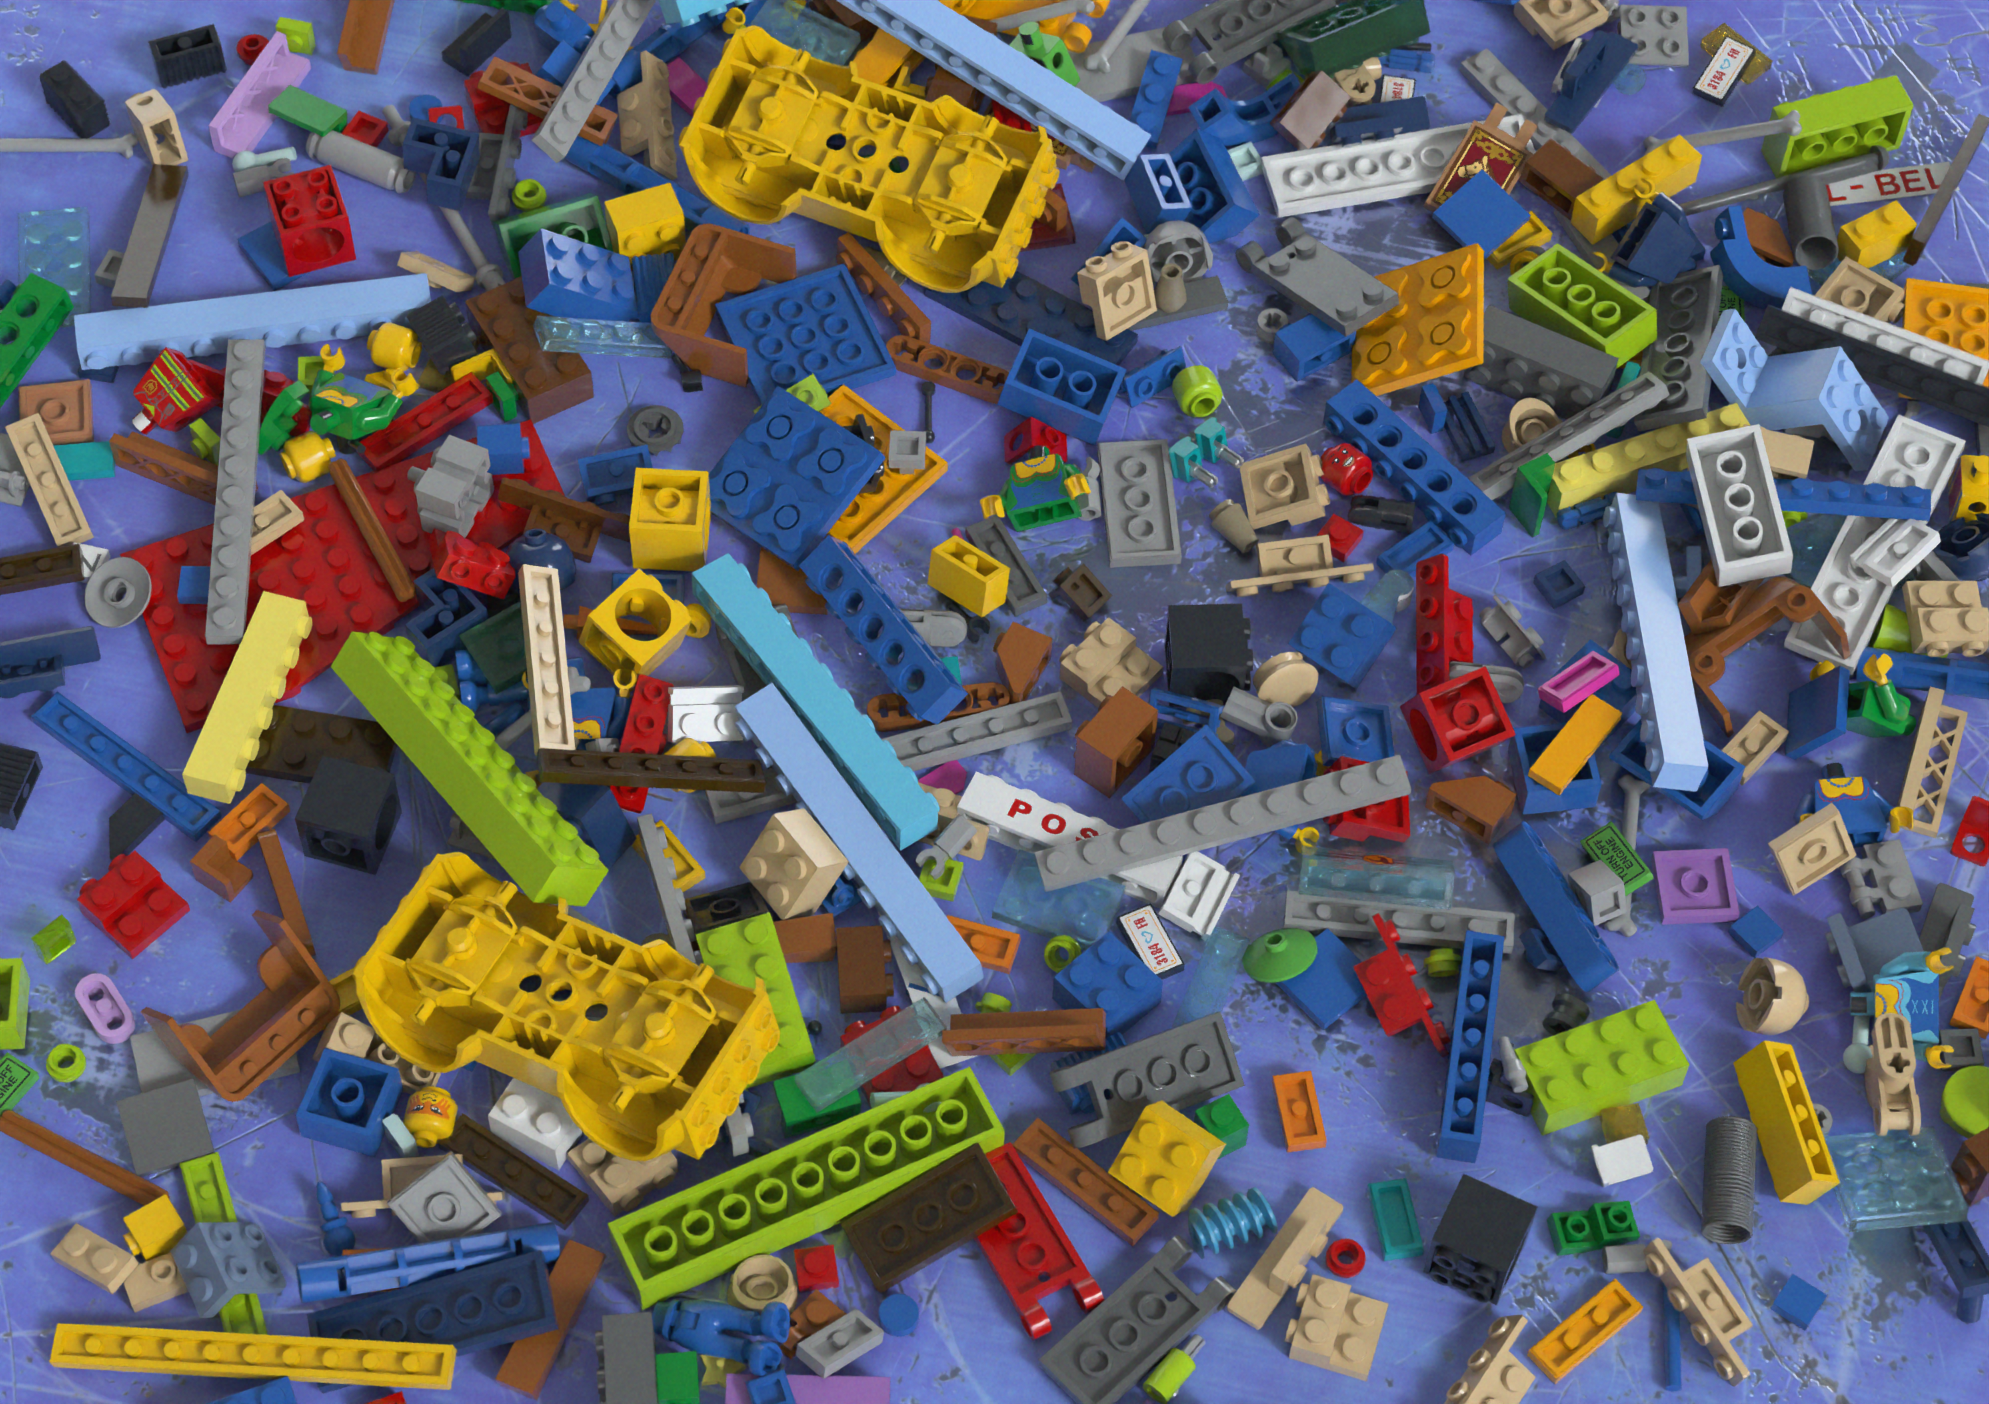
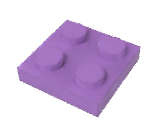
[1651,848,1739,925]

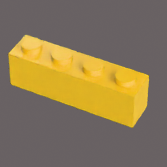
[1571,134,1702,245]
[1733,1040,1840,1205]

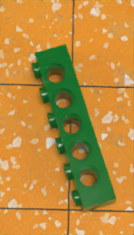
[0,273,74,408]

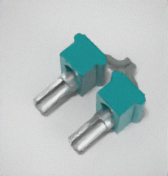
[1169,417,1244,488]

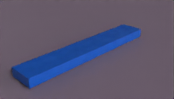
[31,691,222,842]

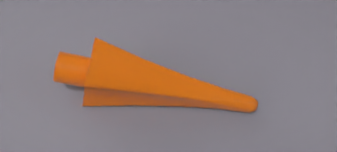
[563,605,658,640]

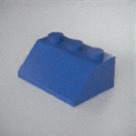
[1169,128,1260,244]
[1609,719,1745,820]

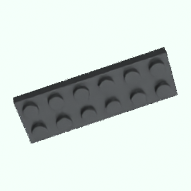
[1634,265,1723,432]

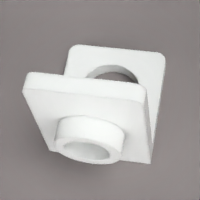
[1591,1135,1653,1187]

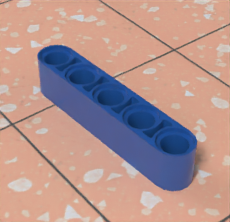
[1493,821,1619,992]

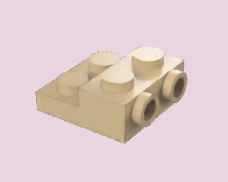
[1514,0,1609,50]
[1077,241,1157,341]
[1814,257,1905,323]
[1240,443,1330,529]
[1902,581,1989,657]
[1059,617,1163,708]
[567,1138,678,1217]
[1285,1274,1389,1381]

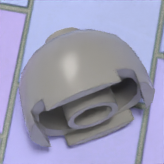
[1143,220,1213,285]

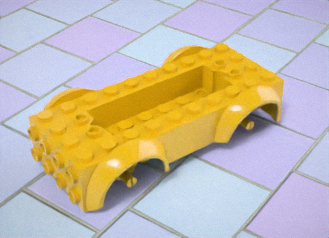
[679,25,1059,293]
[352,852,780,1161]

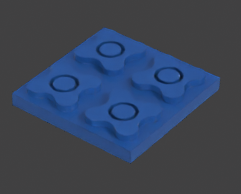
[715,263,896,406]
[709,386,885,571]

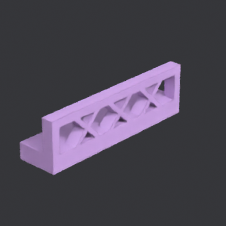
[209,31,311,158]

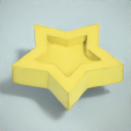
[700,1355,746,1389]

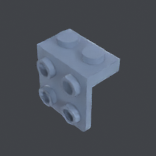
[1825,908,1924,993]
[170,1222,287,1318]

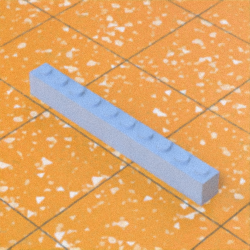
[836,0,1151,180]
[74,273,431,370]
[1603,492,1708,792]
[735,683,984,1003]

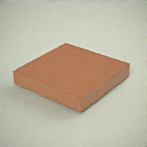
[19,379,94,446]

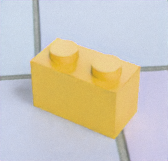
[1837,200,1917,269]
[927,535,1010,618]

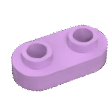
[75,974,135,1044]

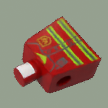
[132,347,222,435]

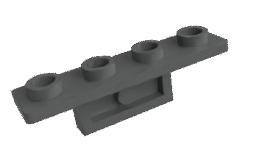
[466,104,528,229]
[1919,883,1976,1001]

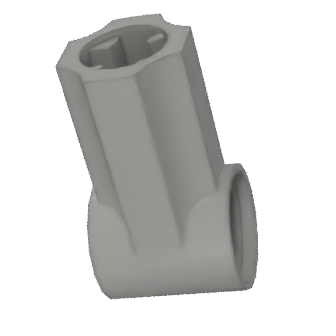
[1220,687,1298,747]

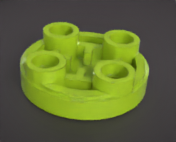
[1940,1066,1989,1139]

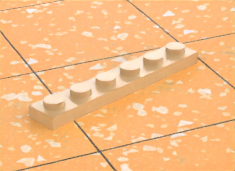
[518,564,576,756]

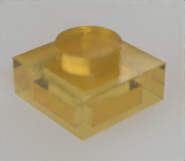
[1599,1103,1650,1145]

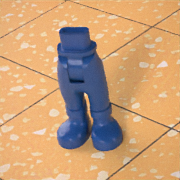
[455,650,585,713]
[652,1299,790,1376]

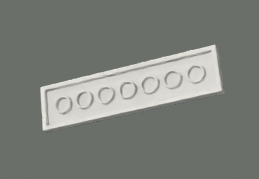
[1261,114,1535,218]
[1784,415,1966,675]

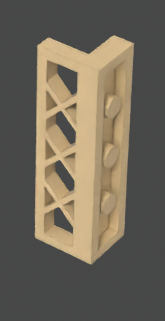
[1896,686,1968,838]

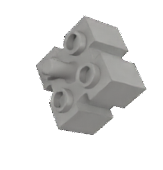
[407,435,494,538]

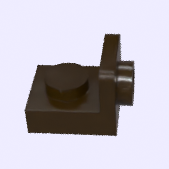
[1048,563,1113,622]

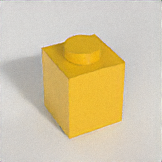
[122,1194,187,1262]

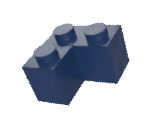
[403,117,479,211]
[405,568,490,668]
[537,782,637,870]

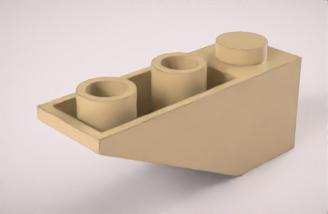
[312,1012,441,1094]

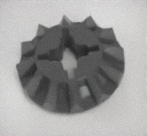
[627,405,684,456]

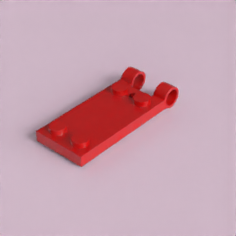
[974,1142,1104,1340]

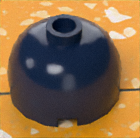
[1933,513,1989,581]
[506,529,576,594]

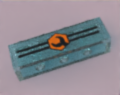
[1298,846,1455,910]

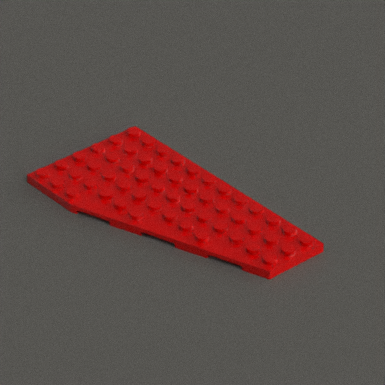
[120,419,565,733]

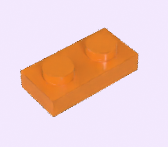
[208,783,290,861]
[947,915,1021,974]
[1949,956,1989,1039]
[1272,1071,1327,1153]

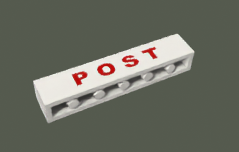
[957,771,1183,909]

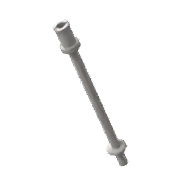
[382,105,505,291]

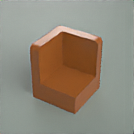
[190,834,254,903]

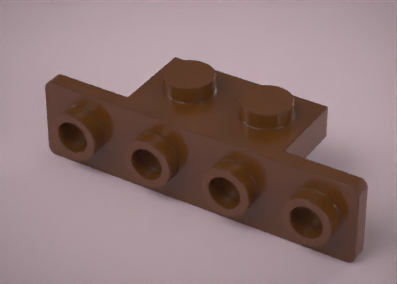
[498,478,630,563]

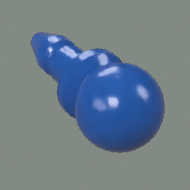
[316,1182,356,1256]

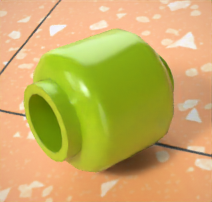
[1172,365,1223,417]

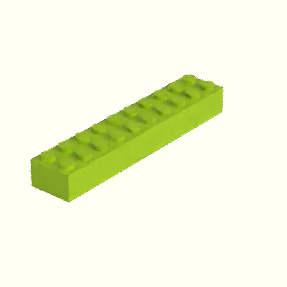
[331,631,609,907]
[607,1066,1005,1310]

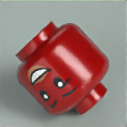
[1320,443,1373,496]

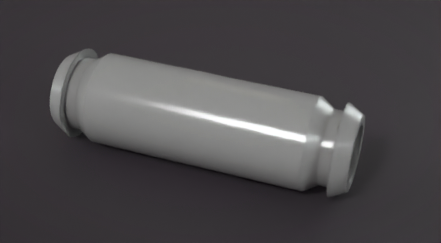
[306,130,416,193]

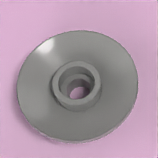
[85,557,152,628]

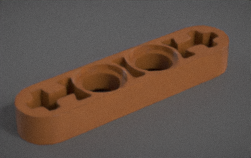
[886,335,1009,404]
[867,682,1010,732]
[257,829,316,957]

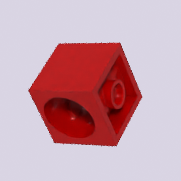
[263,165,356,277]
[1400,666,1516,774]

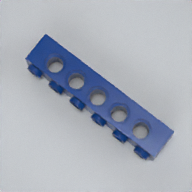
[1323,380,1506,556]
[799,535,968,725]
[1436,930,1505,1163]

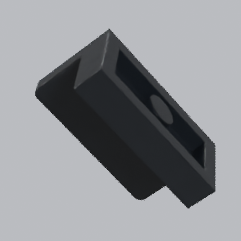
[441,8,512,77]

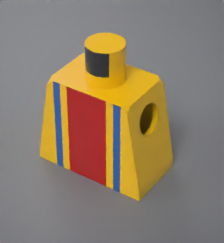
[1948,455,1989,522]

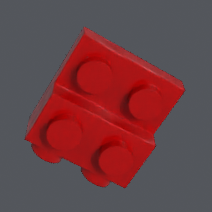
[464,62,544,137]
[428,528,516,600]
[1322,756,1411,843]
[77,850,190,959]
[840,1006,944,1109]

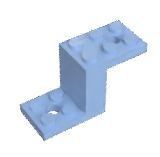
[1700,309,1889,471]

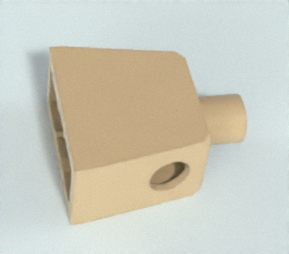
[125,89,188,165]

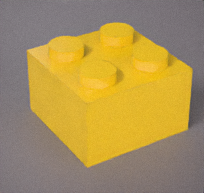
[604,183,686,270]
[1108,1101,1226,1217]

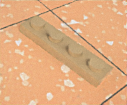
[5,413,94,547]

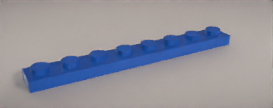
[1636,468,1931,521]

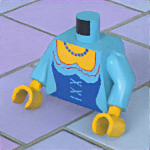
[1850,947,1954,1069]

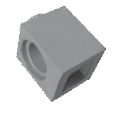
[1568,860,1627,926]

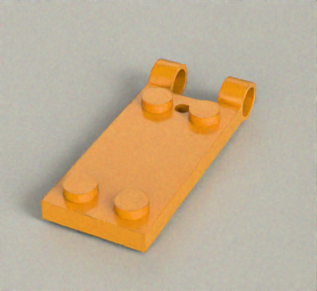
[965,0,1110,53]

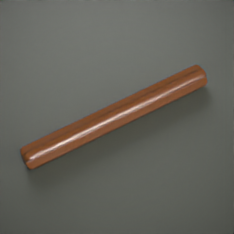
[328,459,416,602]
[0,1110,170,1206]

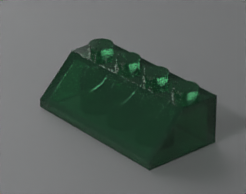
[1276,0,1431,79]

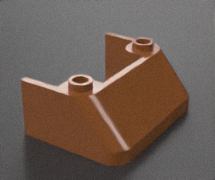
[651,224,796,388]
[1684,576,1850,738]
[141,910,340,1102]

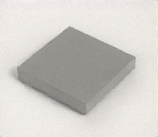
[387,1151,502,1243]

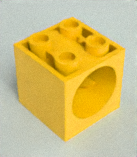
[629,468,711,571]
[578,568,692,692]

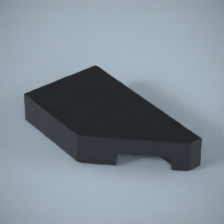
[109,793,165,861]

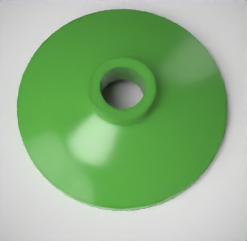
[1242,928,1318,983]

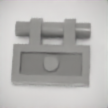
[1839,839,1923,919]

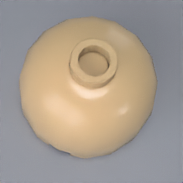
[1736,957,1809,1035]

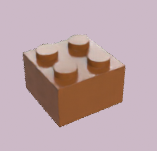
[1073,686,1158,799]

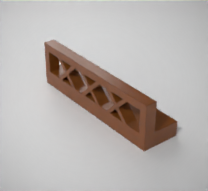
[337,0,395,75]
[477,56,618,146]
[109,431,258,505]
[1678,559,1764,635]
[942,1008,1106,1056]

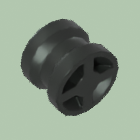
[1542,994,1590,1036]

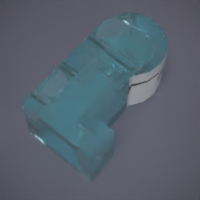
[1360,570,1414,625]

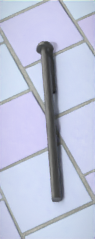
[1678,145,1889,216]

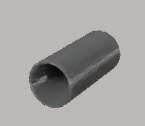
[1783,175,1839,270]
[1701,1116,1757,1244]

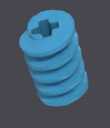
[1188,1187,1278,1259]

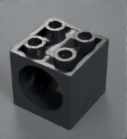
[1164,604,1253,707]
[295,756,402,875]
[1423,1173,1538,1305]

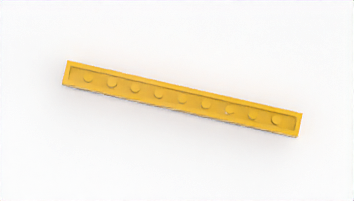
[49,1323,457,1390]

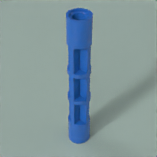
[608,2,747,99]
[564,136,750,235]
[1857,647,1989,700]
[296,1222,560,1303]

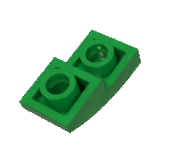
[258,380,309,455]
[1546,1201,1640,1256]

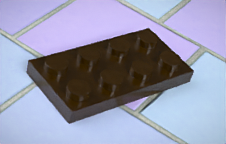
[245,705,398,784]
[841,1143,1018,1294]

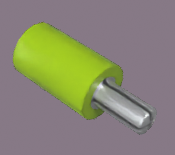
[1143,1334,1205,1404]

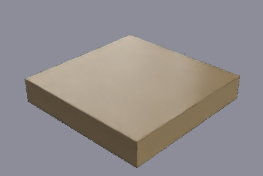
[1768,803,1856,896]

